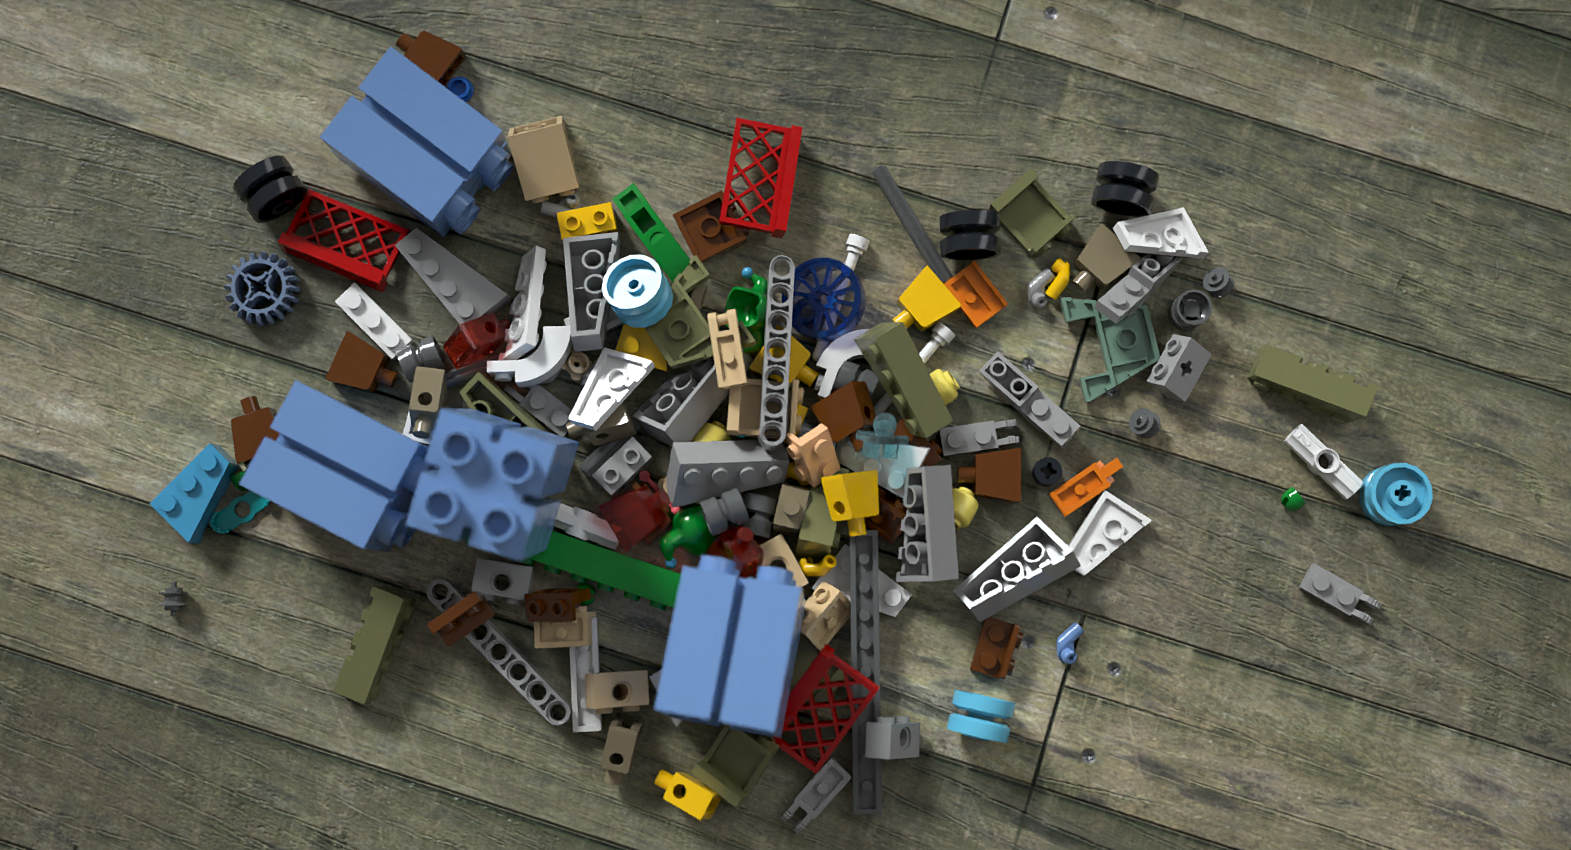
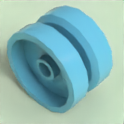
[602,255,674,328]
[1359,463,1433,526]
[946,689,1016,743]

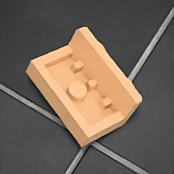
[785,423,841,488]

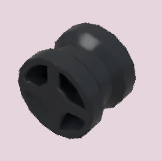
[1032,457,1062,486]

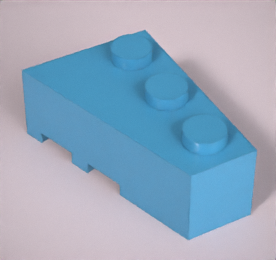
[150,443,239,544]

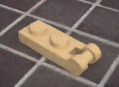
[707,309,748,390]

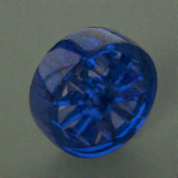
[782,258,866,342]

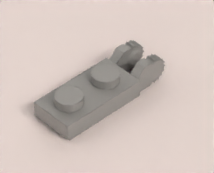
[503,384,572,438]
[939,419,1020,457]
[1298,563,1382,625]
[780,757,852,834]

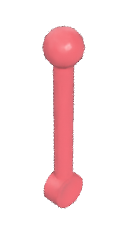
[639,470,682,515]

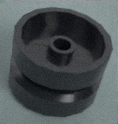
[233,155,308,223]
[1091,161,1159,217]
[939,210,1001,261]

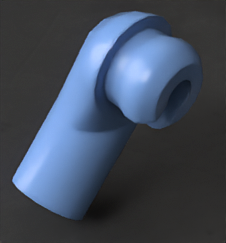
[1056,622,1084,665]

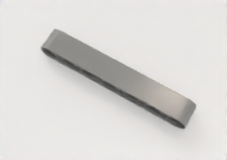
[759,255,795,451]
[426,579,572,726]

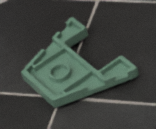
[1060,297,1160,403]

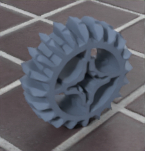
[224,251,301,326]

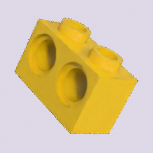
[557,202,619,241]

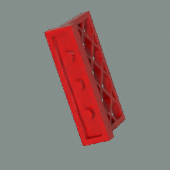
[719,118,803,239]
[278,189,410,292]
[773,644,880,774]

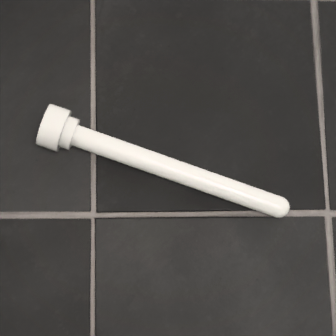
[813,234,870,362]
[874,322,955,420]

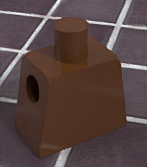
[396,31,466,87]
[325,331,398,393]
[811,381,878,453]
[231,396,280,466]
[957,448,1021,503]

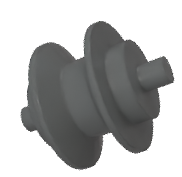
[1203,268,1234,298]
[1129,408,1160,439]
[159,582,188,616]

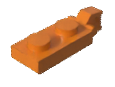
[1048,458,1123,517]

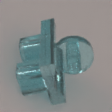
[856,413,909,459]

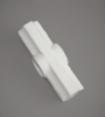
[1283,424,1363,500]
[554,503,624,550]

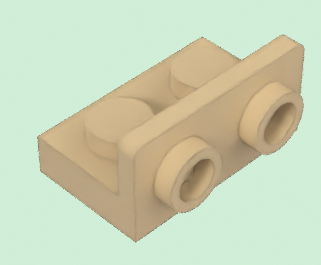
[801,581,851,651]
[534,606,596,648]

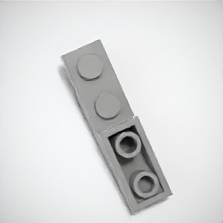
[1094,253,1183,324]
[979,351,1081,449]

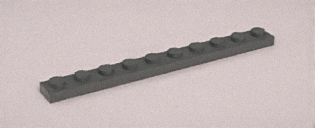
[850,530,882,815]

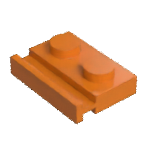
[944,261,1008,329]

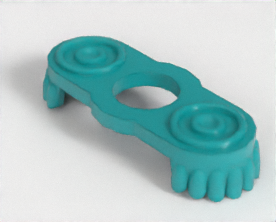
[210,490,271,534]

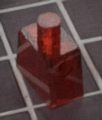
[442,313,511,370]
[598,485,670,552]
[704,526,764,579]

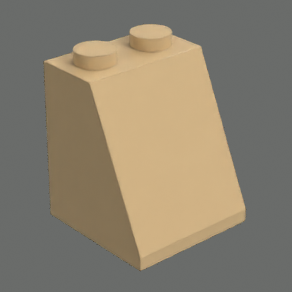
[507,116,579,203]

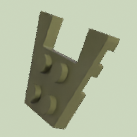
[645,255,756,369]

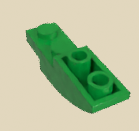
[612,183,691,283]

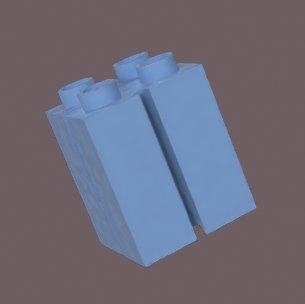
[320,46,514,238]
[239,380,440,552]
[406,409,579,561]
[655,556,806,738]

